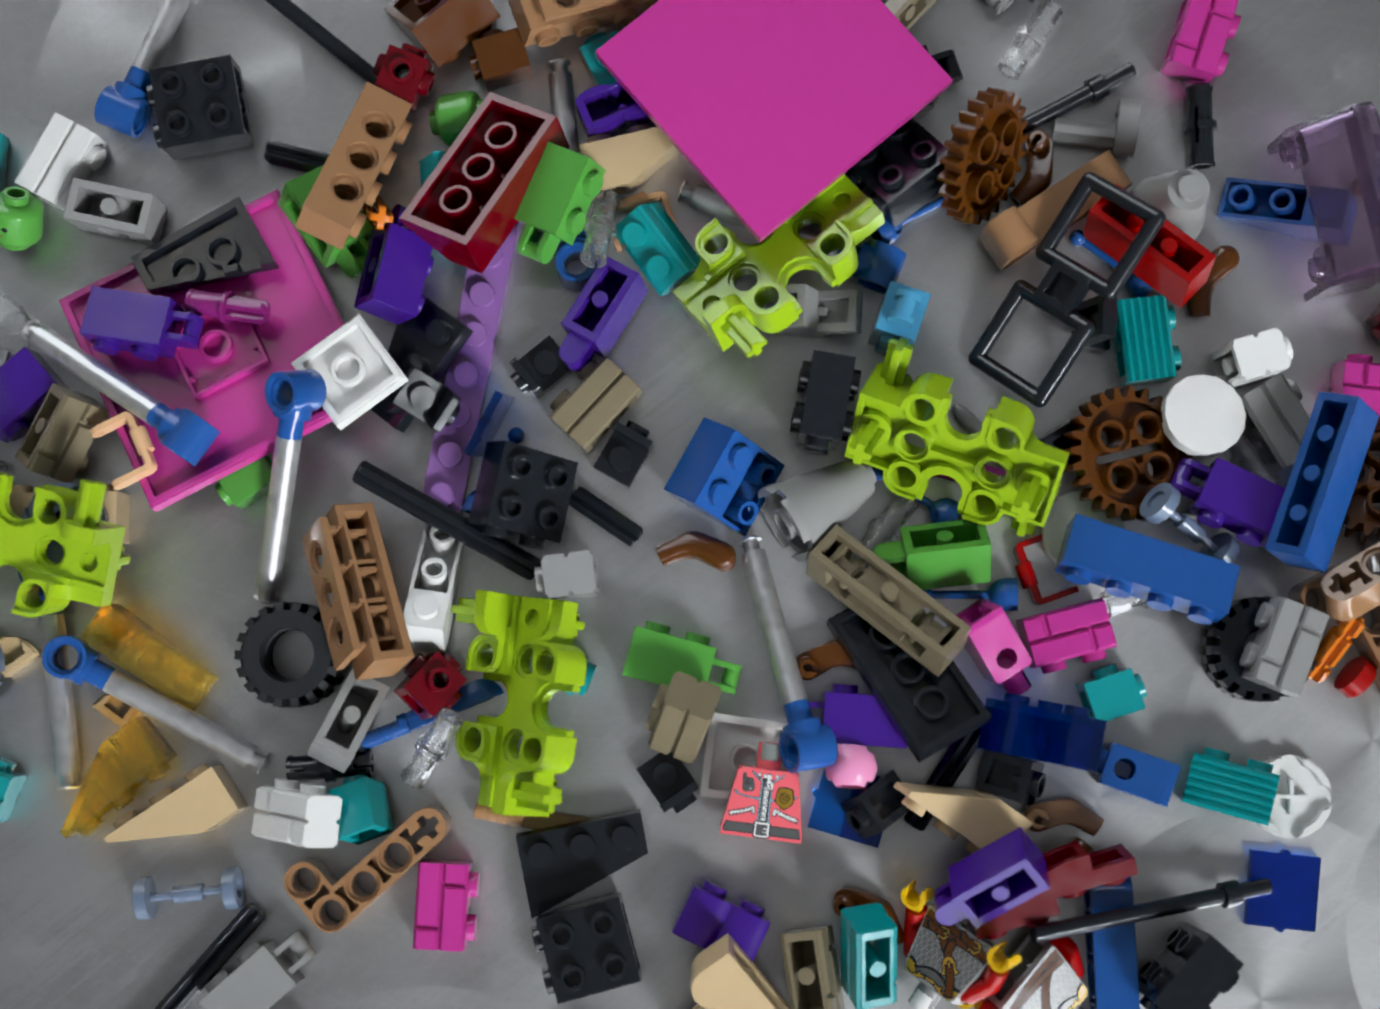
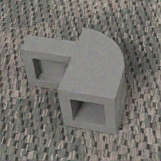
[766,284,863,338]

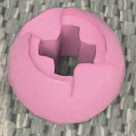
[824,744,878,789]

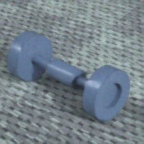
[1139,482,1240,563]
[132,866,245,920]

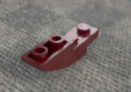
[966,840,1139,940]

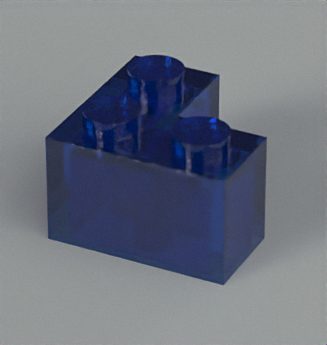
[977,693,1107,772]

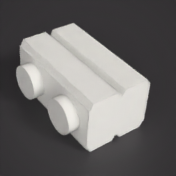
[13,112,107,212]
[1209,327,1293,390]
[251,779,342,848]

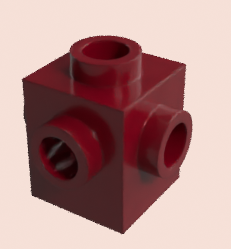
[373,43,436,112]
[393,651,467,720]

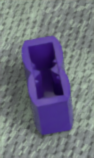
[575,81,652,138]
[672,880,771,962]

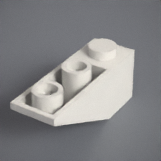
[403,523,464,654]

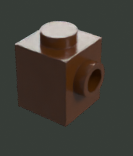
[468,27,534,92]

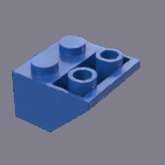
[664,417,785,536]

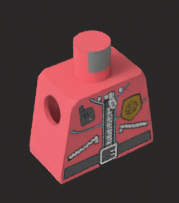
[720,741,802,844]

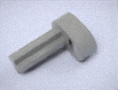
[1052,99,1141,158]

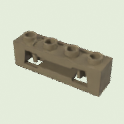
[806,524,972,677]

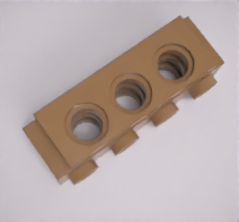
[508,0,659,47]
[295,82,413,250]
[302,503,414,680]

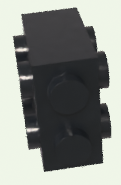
[146,55,254,160]
[845,118,948,228]
[790,350,861,455]
[468,441,578,549]
[531,892,642,1004]
[1138,923,1244,1009]

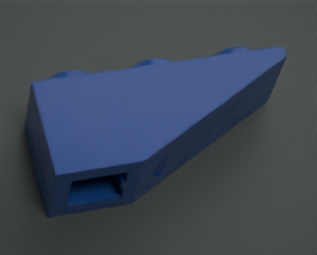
[1217,177,1358,246]

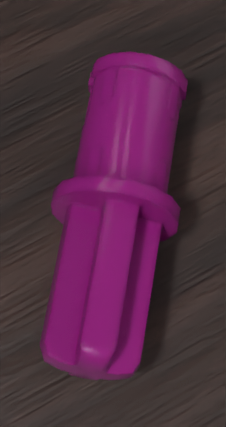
[184,288,270,325]

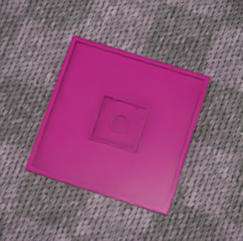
[595,0,953,243]
[59,189,345,512]

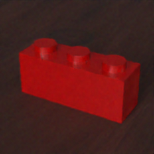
[1083,183,1216,309]

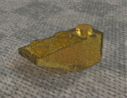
[79,603,219,711]
[60,716,178,839]

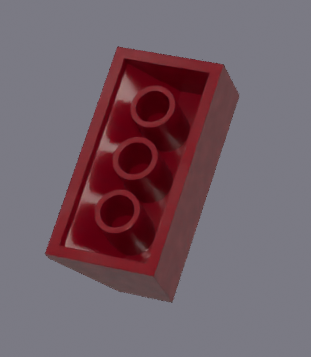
[399,92,570,274]

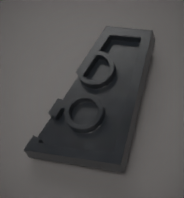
[131,197,280,295]
[371,296,473,433]
[516,809,648,919]

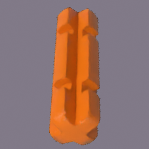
[363,195,394,230]
[1307,616,1364,683]

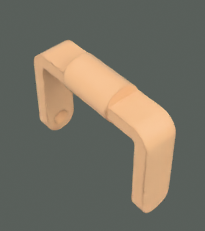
[605,191,677,252]
[90,411,158,490]

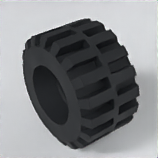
[234,602,349,708]

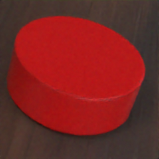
[1334,656,1377,698]

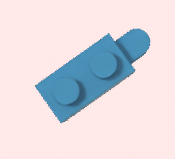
[867,281,931,356]

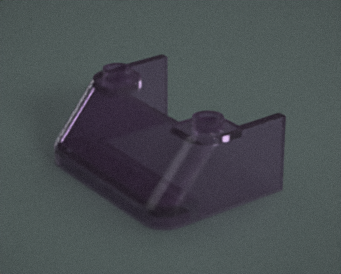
[1267,101,1380,302]

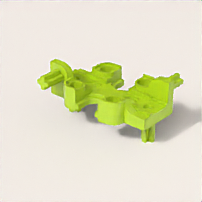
[672,173,885,358]
[844,337,1070,537]
[0,471,131,618]
[451,590,587,817]

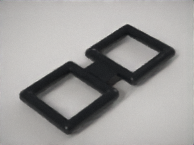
[968,172,1166,408]

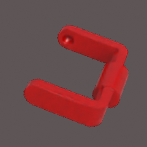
[1013,534,1079,605]

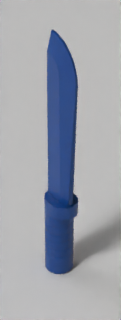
[361,679,504,751]

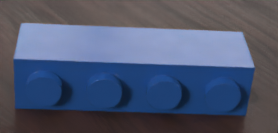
[1265,391,1379,573]
[1054,514,1241,625]

